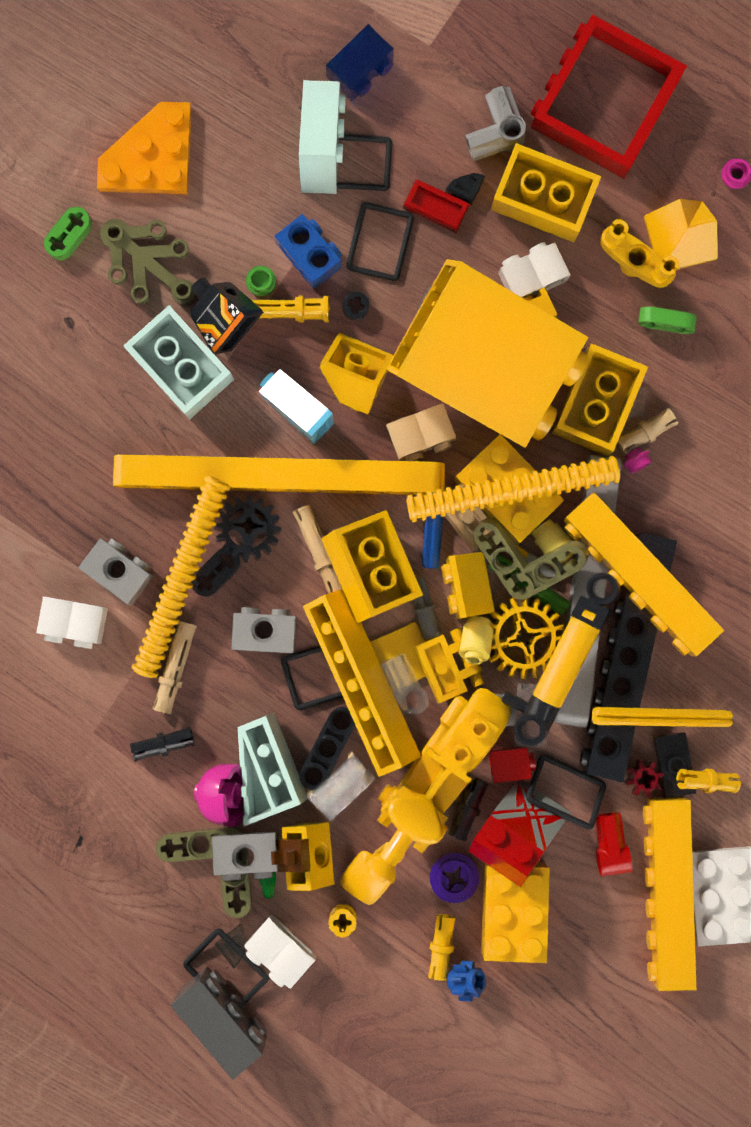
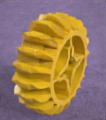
[489,598,564,679]

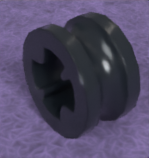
[342,292,369,321]

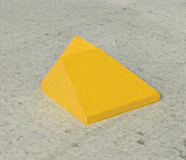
[644,199,718,269]

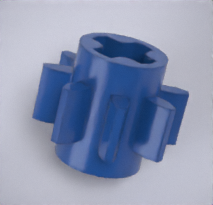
[447,961,486,1002]

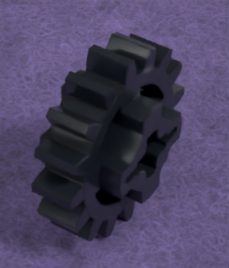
[214,495,281,563]

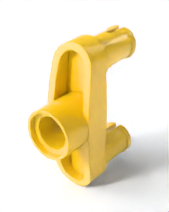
[600,219,679,288]

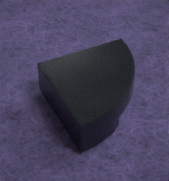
[445,173,486,205]

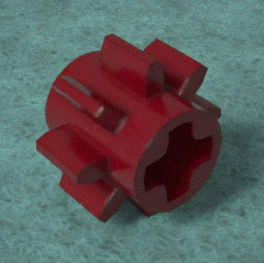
[624,759,664,798]

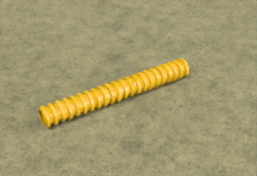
[406,456,621,523]
[132,476,231,678]

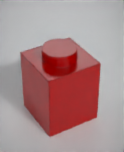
[488,746,536,783]

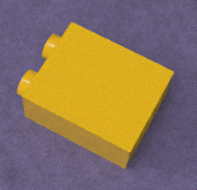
[386,259,589,448]

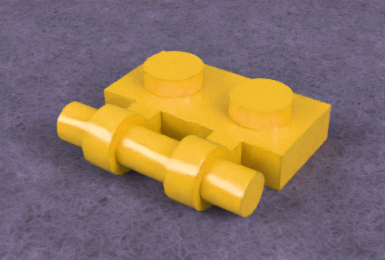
[414,627,485,704]

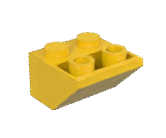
[441,552,495,619]

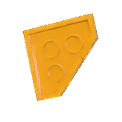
[97,102,192,194]

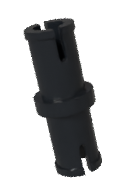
[130,727,195,762]
[448,776,489,841]

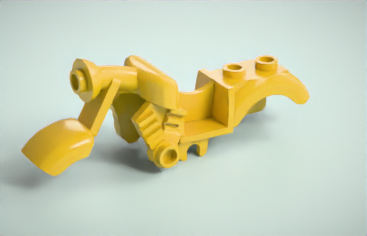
[340,688,512,905]

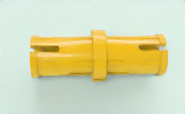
[676,768,741,794]
[428,914,456,981]

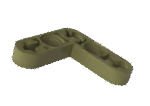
[474,518,589,600]
[156,826,252,918]

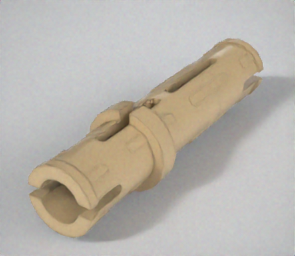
[293,505,342,593]
[152,621,197,714]

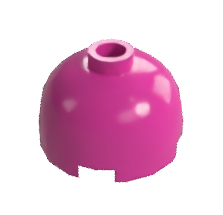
[194,764,244,827]

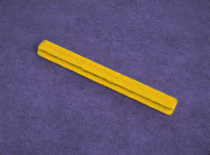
[592,707,733,727]

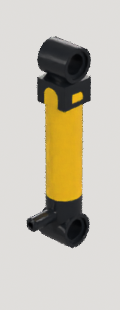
[501,572,621,746]

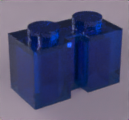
[326,24,394,102]

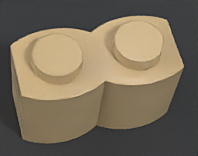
[386,404,456,461]

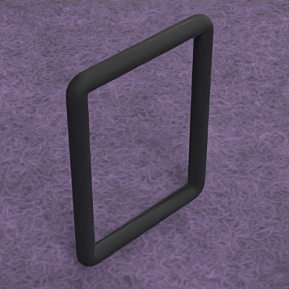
[337,134,392,191]
[346,202,414,281]
[281,646,343,710]
[526,755,606,830]
[183,928,269,1004]

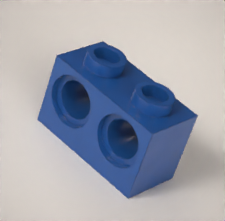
[274,214,342,290]

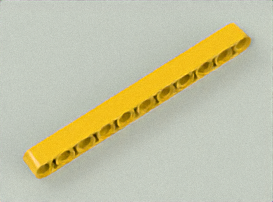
[113,455,445,495]

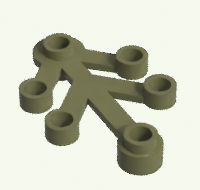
[100,219,196,306]

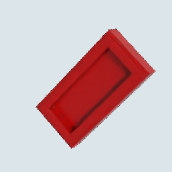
[403,179,470,234]

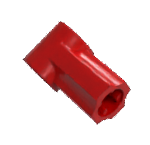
[595,812,632,877]

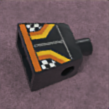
[190,277,264,355]

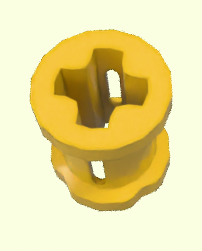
[328,903,357,937]

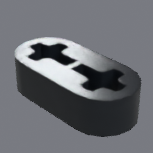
[192,548,242,597]

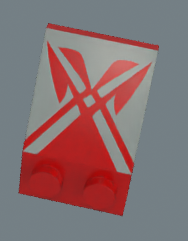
[469,780,571,888]

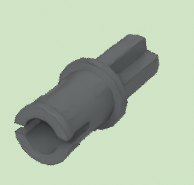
[413,578,442,640]

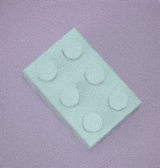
[123,305,234,420]

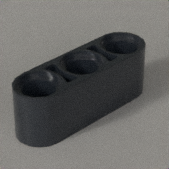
[299,706,355,791]

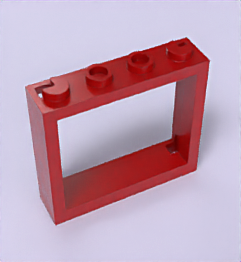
[530,14,687,179]

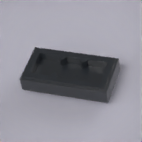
[653,732,696,798]

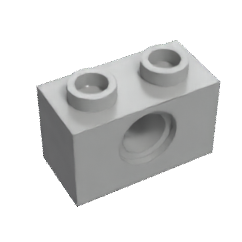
[78,538,154,605]
[231,607,297,653]
[212,831,278,881]

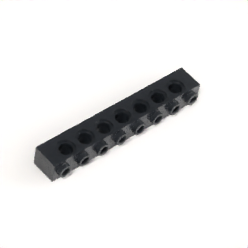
[579,533,677,782]

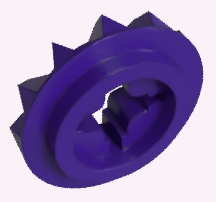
[430,852,479,903]

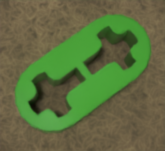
[44,207,92,261]
[638,307,697,334]

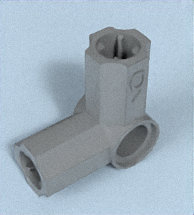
[465,86,526,162]

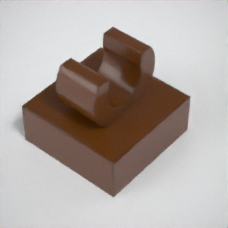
[271,838,310,873]

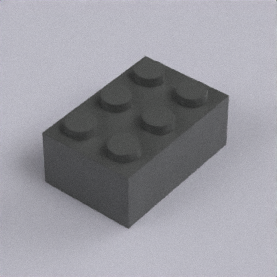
[170,966,267,1080]

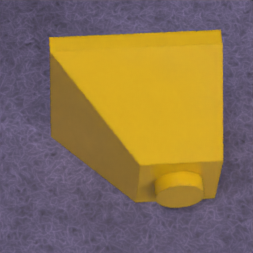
[319,333,393,414]

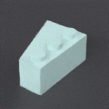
[299,80,346,194]
[238,712,308,826]

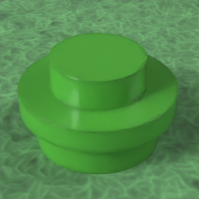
[246,266,276,296]

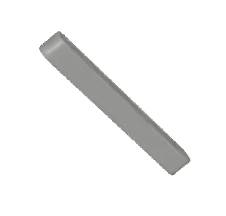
[554,455,621,728]

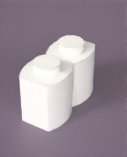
[498,242,571,298]
[36,596,108,649]
[244,914,317,989]

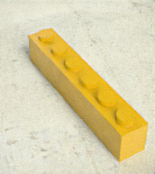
[563,492,725,656]
[303,589,421,777]
[643,797,697,991]

